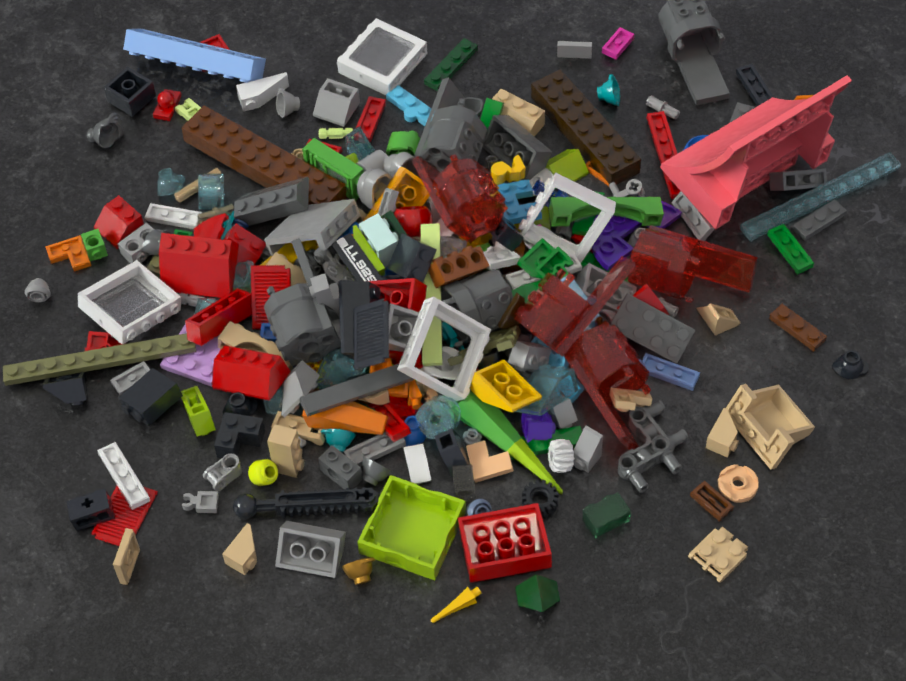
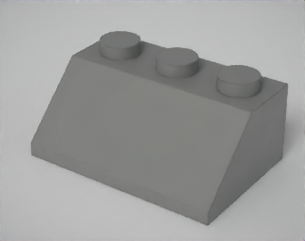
[275,521,346,578]

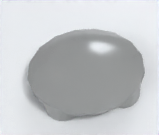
[323,257,356,284]

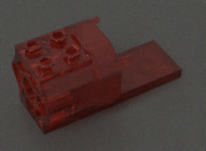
[412,154,508,244]
[627,225,758,303]
[514,256,636,357]
[562,321,651,450]

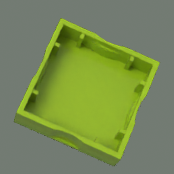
[357,475,466,580]

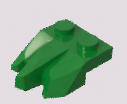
[517,238,574,281]

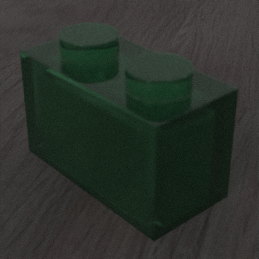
[582,492,631,538]

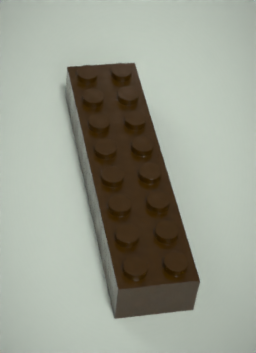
[531,69,641,185]

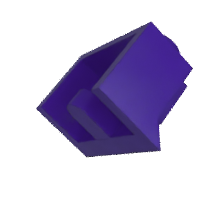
[520,407,556,443]

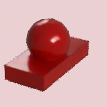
[153,89,181,121]

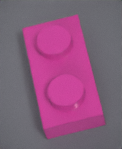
[602,27,634,59]

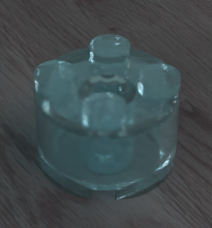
[198,174,224,210]
[416,395,461,439]

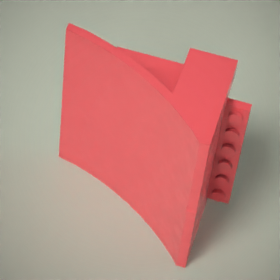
[660,75,852,230]

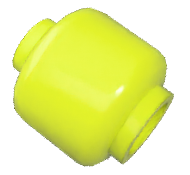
[248,459,278,486]

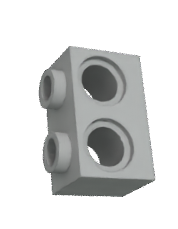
[118,223,154,263]

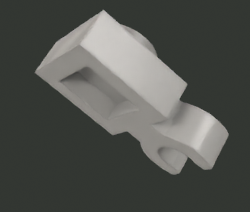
[182,491,219,513]

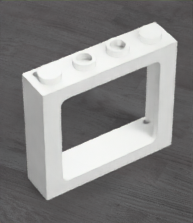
[518,172,616,263]
[397,297,491,402]

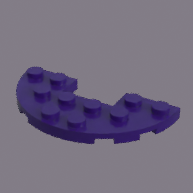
[591,201,682,271]

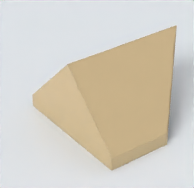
[696,304,741,335]

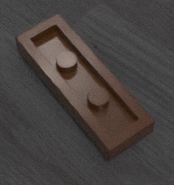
[769,303,827,351]

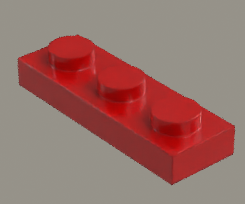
[353,96,386,143]
[366,404,411,442]

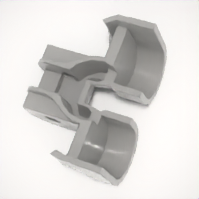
[356,150,419,209]

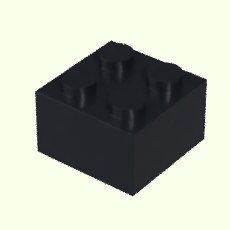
[104,67,156,117]

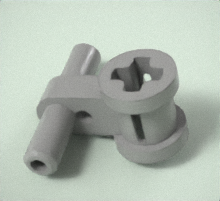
[609,179,645,197]

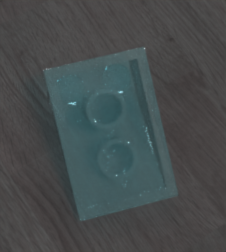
[514,364,579,416]

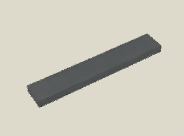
[299,364,414,417]

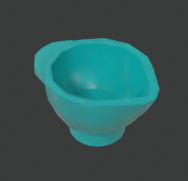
[597,74,621,106]
[321,429,356,453]

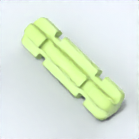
[319,128,353,139]

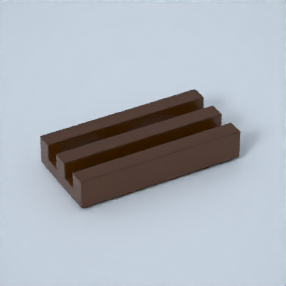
[690,480,734,522]

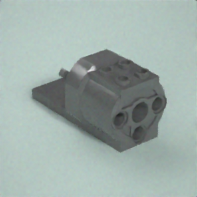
[658,0,730,105]
[414,78,487,176]
[264,238,341,367]
[441,269,513,348]

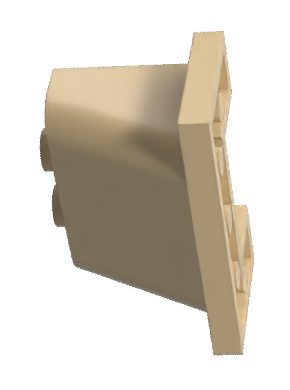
[726,384,815,470]

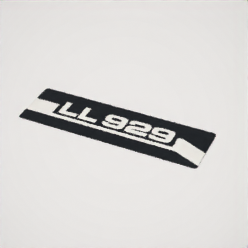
[332,233,383,281]

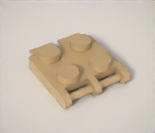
[688,527,748,583]

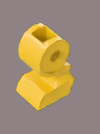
[490,155,526,185]

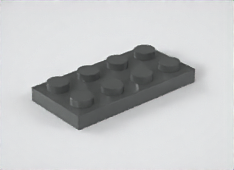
[608,293,695,364]

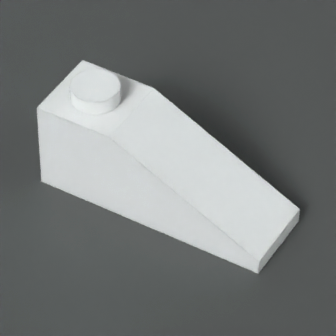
[236,72,289,112]

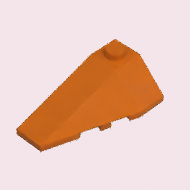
[302,401,388,435]

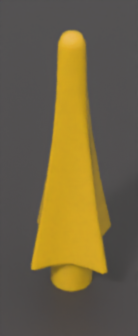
[431,587,482,623]

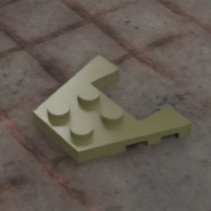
[447,325,521,366]

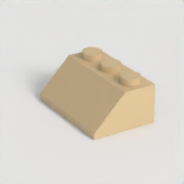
[492,89,545,136]

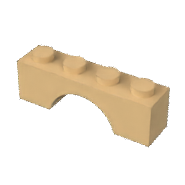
[218,321,293,381]

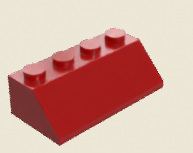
[212,345,291,401]

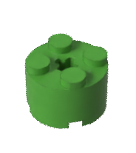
[386,131,420,165]

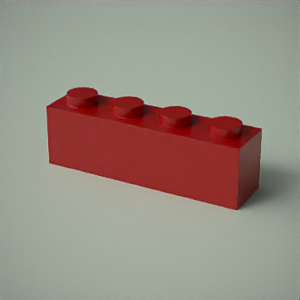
[185,288,252,346]

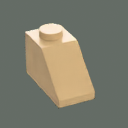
[706,408,739,458]
[223,523,257,575]

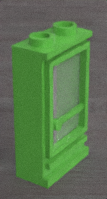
[302,138,364,201]

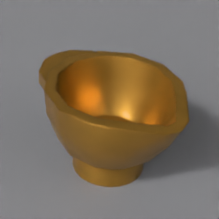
[342,557,375,585]

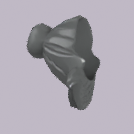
[86,113,124,148]

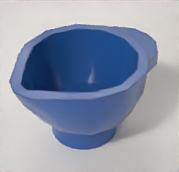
[403,415,427,447]

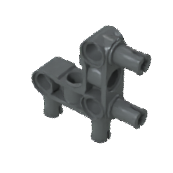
[618,400,688,493]

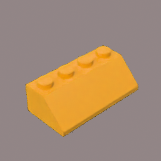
[363,167,434,221]

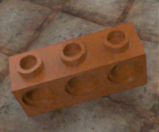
[428,245,489,289]

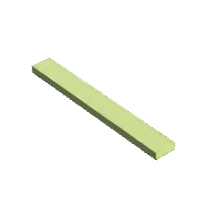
[421,223,443,366]

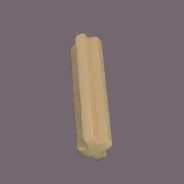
[174,168,222,202]

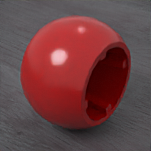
[394,206,433,240]

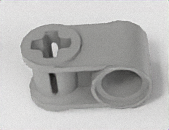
[203,453,242,491]

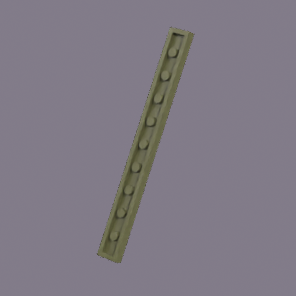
[3,333,196,386]

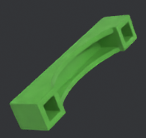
[549,197,664,226]

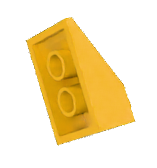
[470,360,542,412]

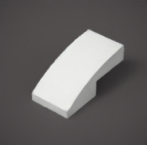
[403,444,431,484]

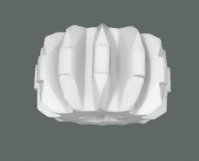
[548,439,575,473]

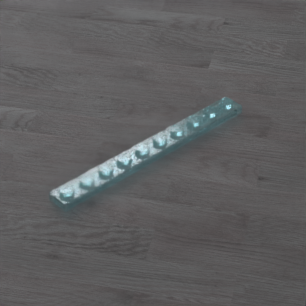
[740,152,901,241]

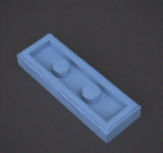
[638,353,700,391]

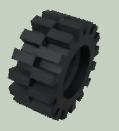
[522,480,558,519]

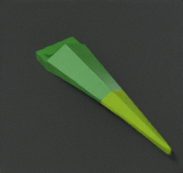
[440,381,563,494]

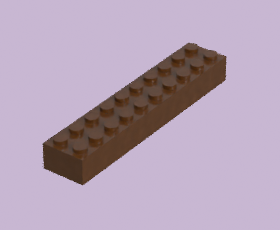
[181,105,347,205]

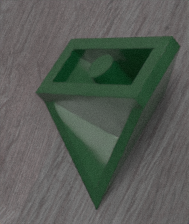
[515,574,560,612]

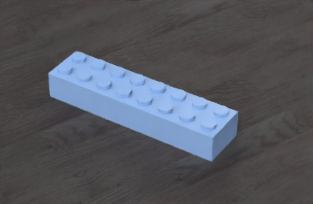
[123,28,266,83]

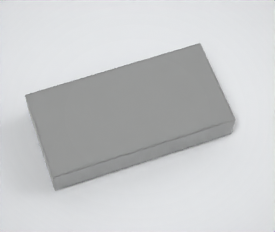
[557,41,592,59]

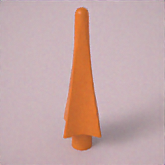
[408,379,423,410]

